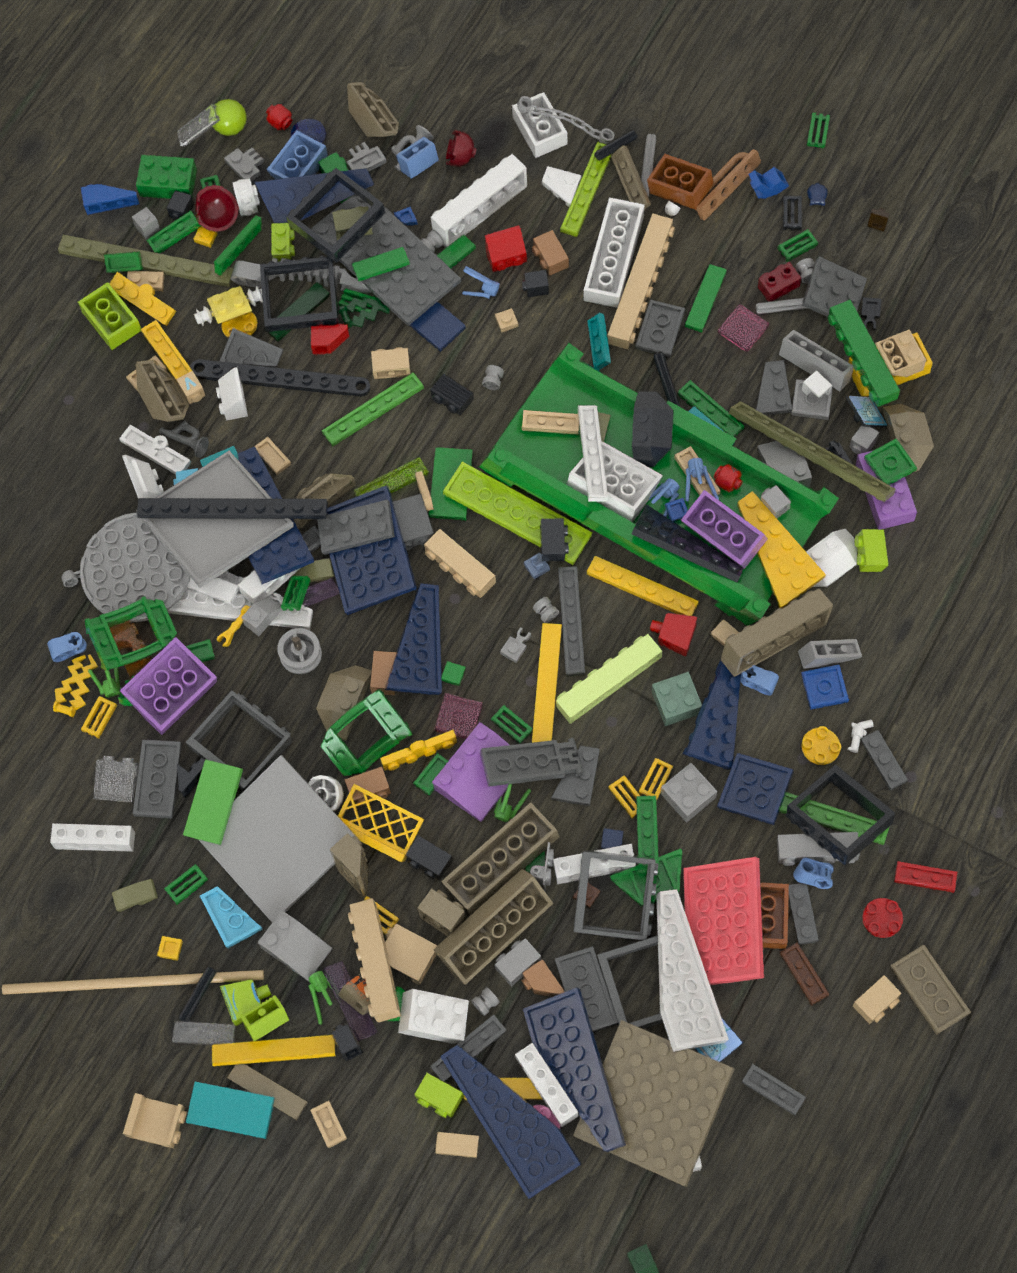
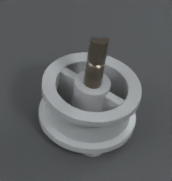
[278,628,322,674]

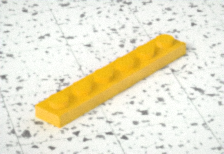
[587,556,698,616]

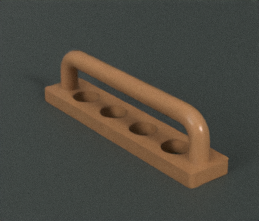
[696,149,761,221]

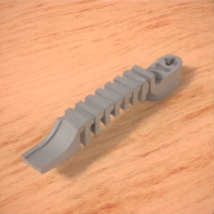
[231,258,372,293]

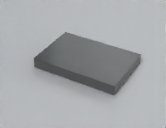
[635,300,685,358]

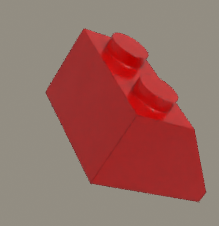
[485,225,527,272]

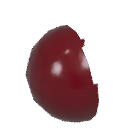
[195,185,239,232]

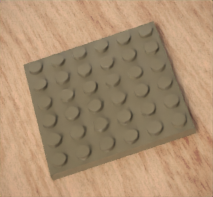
[573,1020,734,1187]

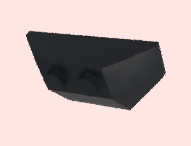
[632,391,674,468]

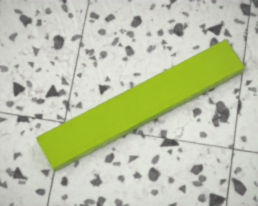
[560,142,613,237]

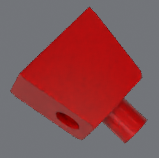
[650,613,697,656]

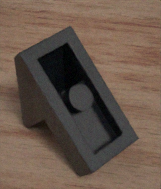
[177,758,205,797]

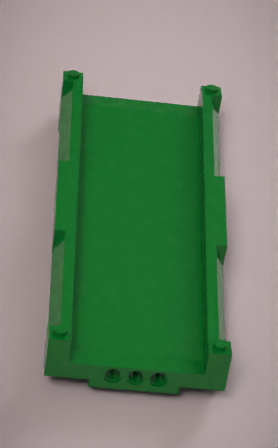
[479,343,839,626]

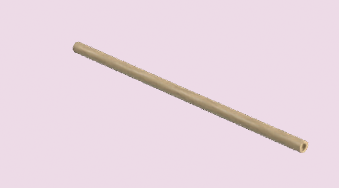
[2,970,264,995]

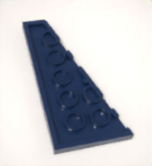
[255,168,375,223]
[683,659,741,770]

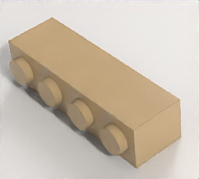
[424,529,496,598]

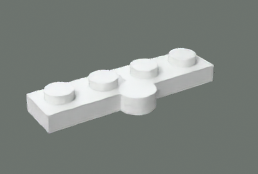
[120,425,191,474]

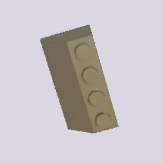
[330,833,368,898]

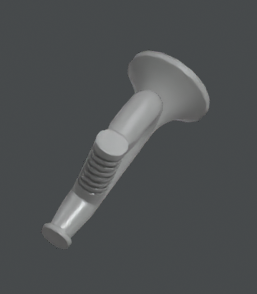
[391,125,434,171]

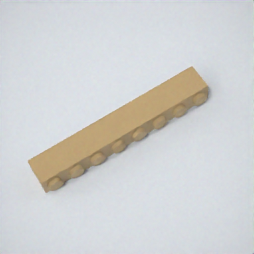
[607,213,675,350]

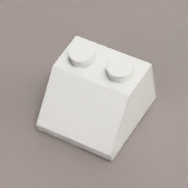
[216,367,248,421]

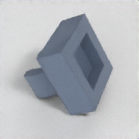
[524,553,550,579]

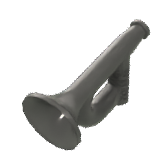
[159,420,209,458]

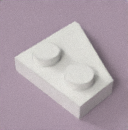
[542,166,581,207]

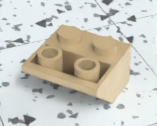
[875,330,926,377]

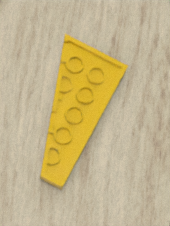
[737,491,826,609]

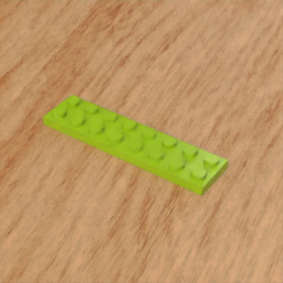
[443,462,592,565]

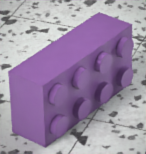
[856,451,917,530]
[681,490,768,569]

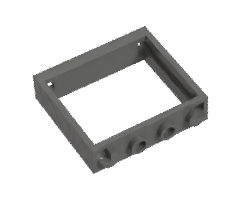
[186,691,292,792]
[573,850,658,940]
[597,936,664,1029]

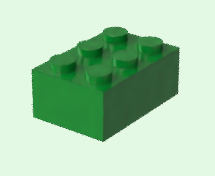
[136,155,197,199]

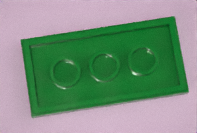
[429,447,473,520]

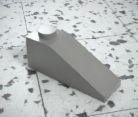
[798,639,862,669]

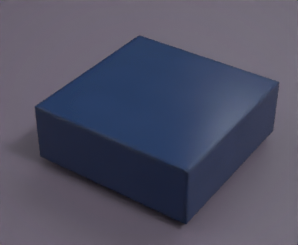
[601,829,623,849]

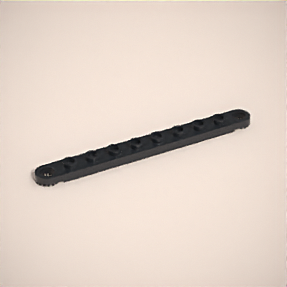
[190,359,371,397]

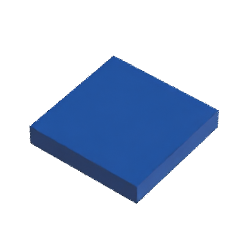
[801,664,849,710]

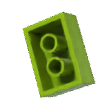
[78,282,141,350]

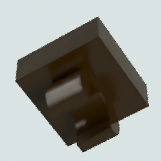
[867,207,890,232]

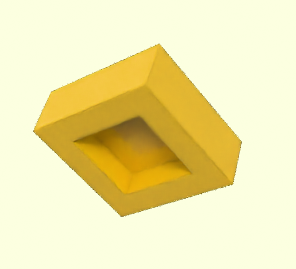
[194,226,218,248]
[157,936,183,961]

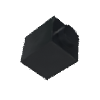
[167,190,194,221]
[522,270,549,297]

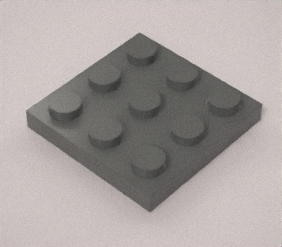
[802,256,867,317]

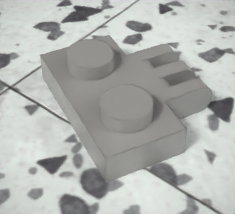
[347,142,386,171]
[224,148,264,181]

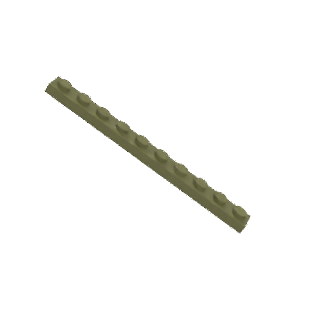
[58,235,234,287]
[729,401,896,502]

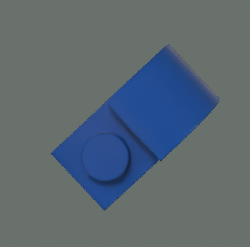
[749,167,789,198]

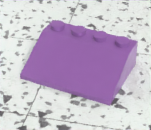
[120,637,217,735]
[432,722,509,822]

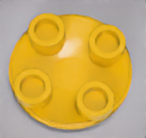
[222,311,257,338]
[801,726,841,765]

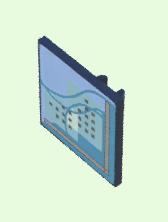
[695,1017,743,1062]

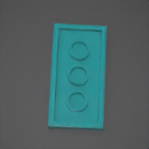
[186,1082,275,1139]

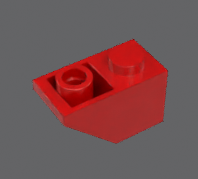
[311,324,349,354]

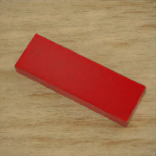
[894,861,957,893]

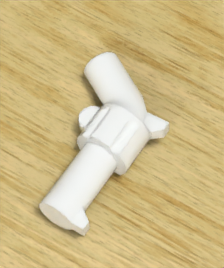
[847,720,873,753]

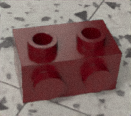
[758,262,801,302]

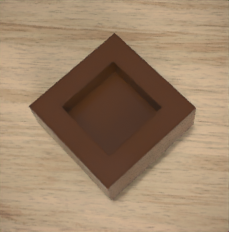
[573,883,601,909]

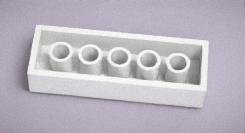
[431,154,527,248]
[584,198,644,308]

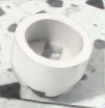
[665,201,681,216]

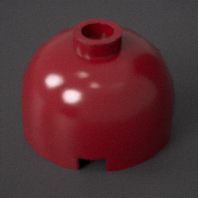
[446,130,476,167]

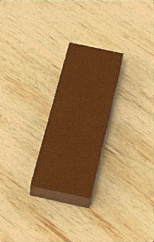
[780,943,829,1006]

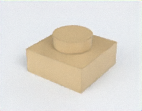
[495,308,518,332]

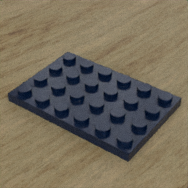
[327,485,417,615]

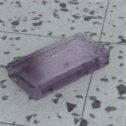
[302,578,340,607]

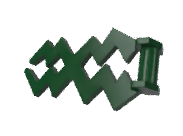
[338,297,390,328]

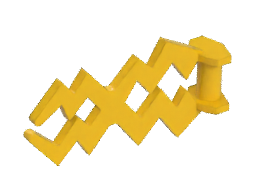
[53,655,98,718]

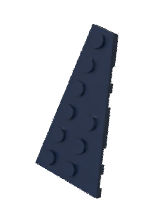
[385,584,442,695]

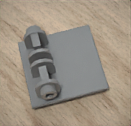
[530,842,554,892]

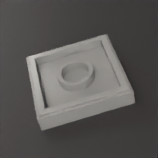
[791,379,833,420]

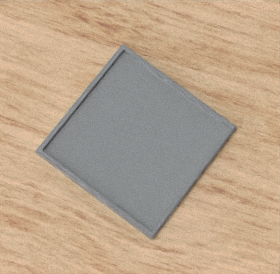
[136,451,294,588]
[199,755,359,923]

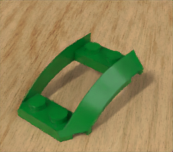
[85,596,177,671]
[321,689,413,776]

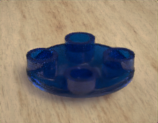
[291,119,326,143]

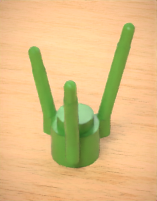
[88,667,121,698]
[494,784,531,822]
[308,971,345,1025]

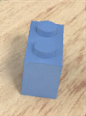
[396,137,439,179]

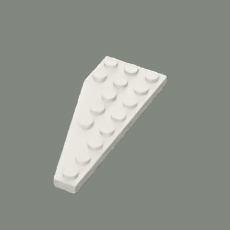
[168,571,313,630]
[657,890,729,1051]

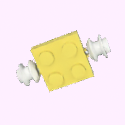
[194,286,263,326]

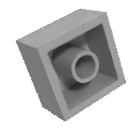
[661,763,717,823]

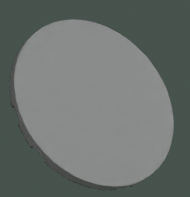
[80,513,190,622]

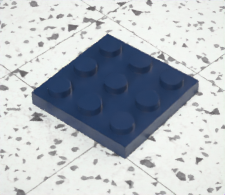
[717,753,794,825]

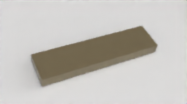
[611,145,651,210]
[227,1064,308,1121]

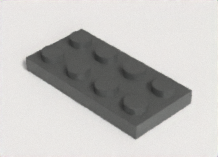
[317,500,395,555]
[133,740,182,819]
[555,946,619,1032]

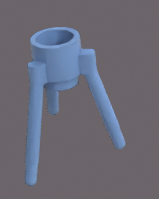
[463,266,500,299]
[685,458,719,502]
[647,478,680,517]

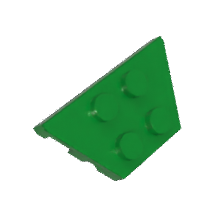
[610,849,682,907]

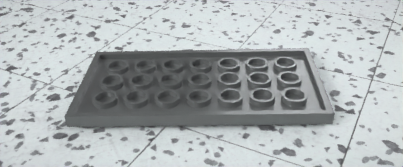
[311,189,461,326]

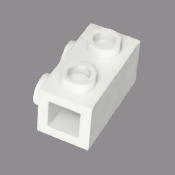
[233,179,260,216]

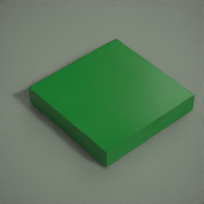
[864,438,917,485]

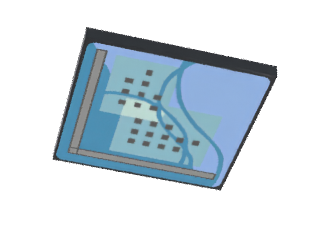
[846,395,888,427]

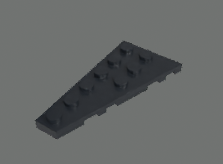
[632,504,744,582]

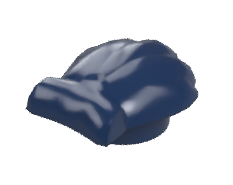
[807,182,828,206]

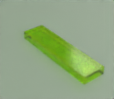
[354,457,429,497]

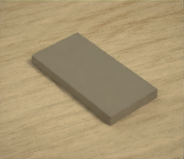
[890,945,971,1035]

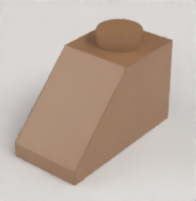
[521,960,565,997]

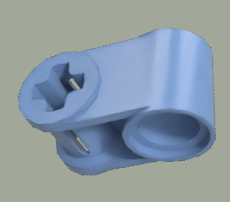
[47,632,87,662]
[740,665,779,696]
[793,858,834,889]

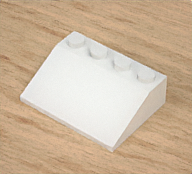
[567,441,663,522]

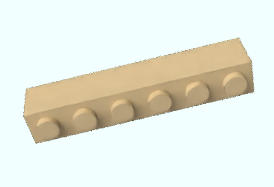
[348,898,401,1023]

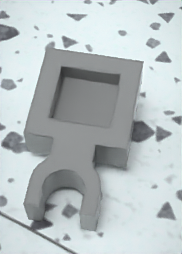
[500,627,531,663]

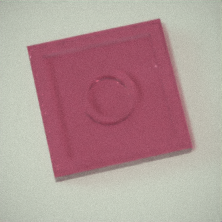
[718,304,769,352]
[435,693,483,739]

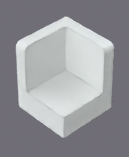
[802,371,832,398]

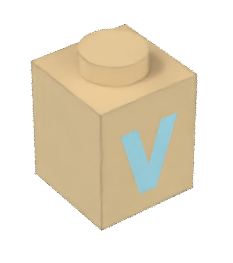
[176,371,205,404]

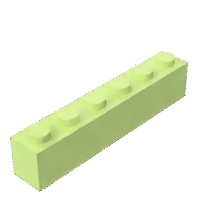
[556,634,662,724]

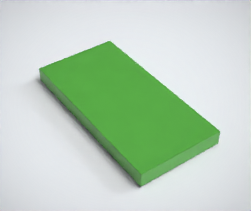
[183,759,243,845]

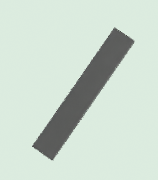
[558,566,585,676]

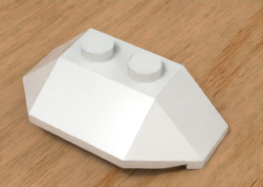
[122,455,164,498]
[806,529,857,587]

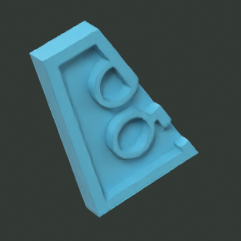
[200,886,263,949]

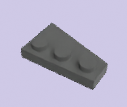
[220,328,284,366]
[756,360,792,415]
[551,746,600,806]

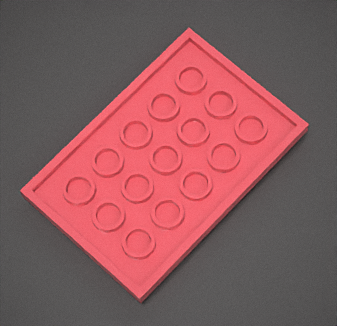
[684,857,764,985]

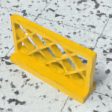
[338,784,425,862]

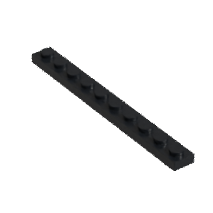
[137,498,328,519]

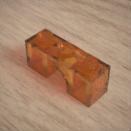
[109,621,152,679]

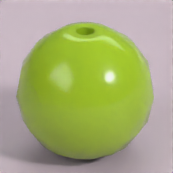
[210,99,246,136]

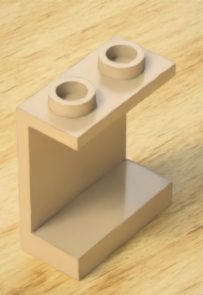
[385,924,438,985]
[123,1093,187,1149]

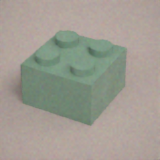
[652,672,702,726]

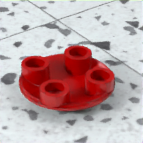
[863,898,903,938]

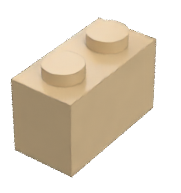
[371,347,410,379]
[853,975,901,1024]

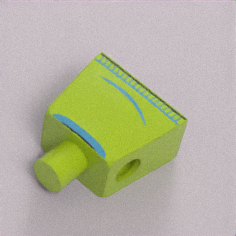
[220,980,272,1026]

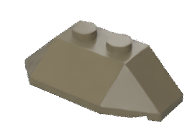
[347,82,399,137]
[136,360,189,422]
[882,404,934,472]
[294,474,356,530]
[316,665,372,741]

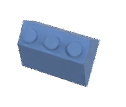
[267,130,328,179]

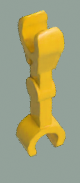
[217,605,251,647]

